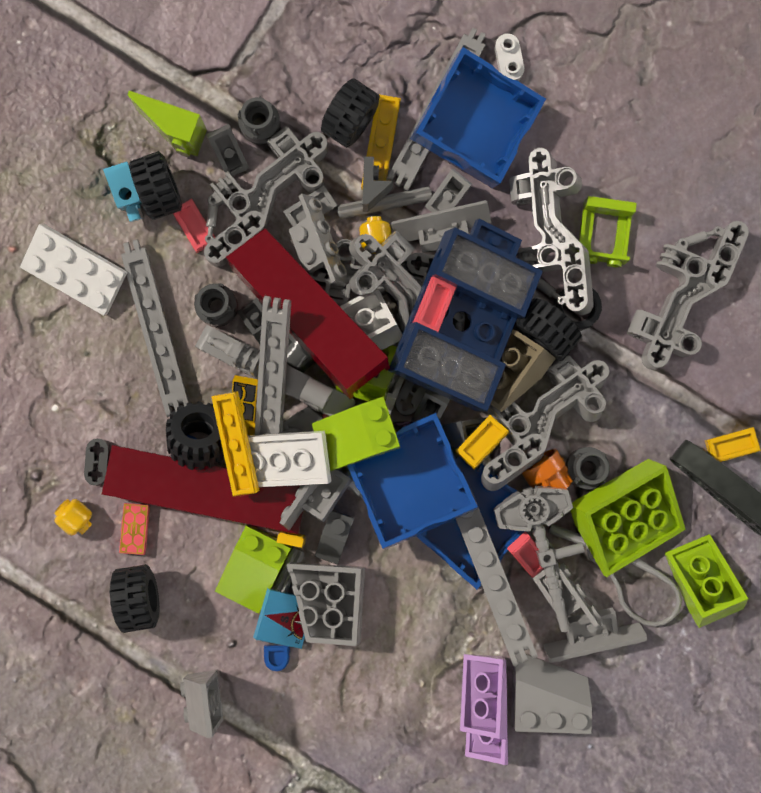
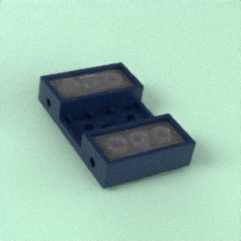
[388,218,543,411]

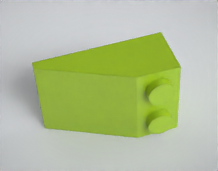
[127,91,207,157]
[312,397,401,471]
[215,524,293,614]
[665,534,748,628]

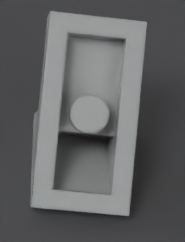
[425,169,472,212]

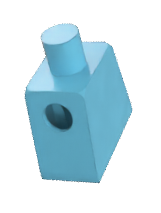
[103,162,144,222]

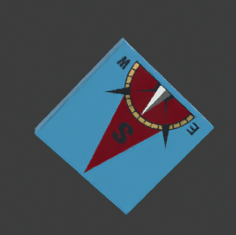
[253,588,305,649]

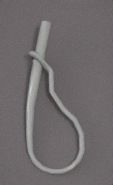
[548,524,682,627]

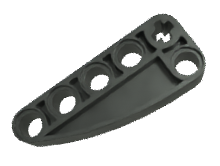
[670,440,761,536]

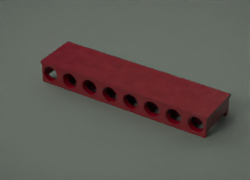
[226,228,390,399]
[101,445,303,534]

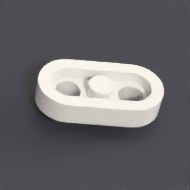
[495,34,524,81]

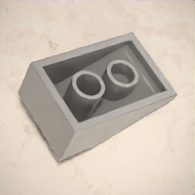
[180,670,223,738]

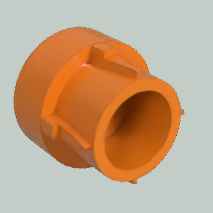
[522,448,573,489]

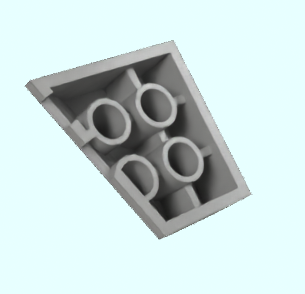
[286,563,365,646]
[511,653,592,734]

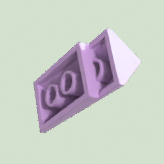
[460,654,508,765]

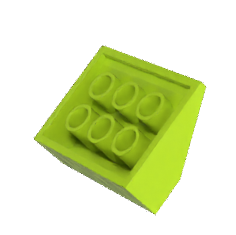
[570,459,686,577]

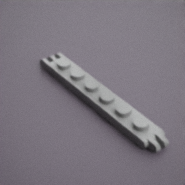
[386,28,486,191]
[121,239,189,418]
[255,296,291,435]
[456,489,538,666]

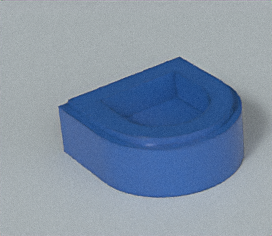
[264,644,290,671]

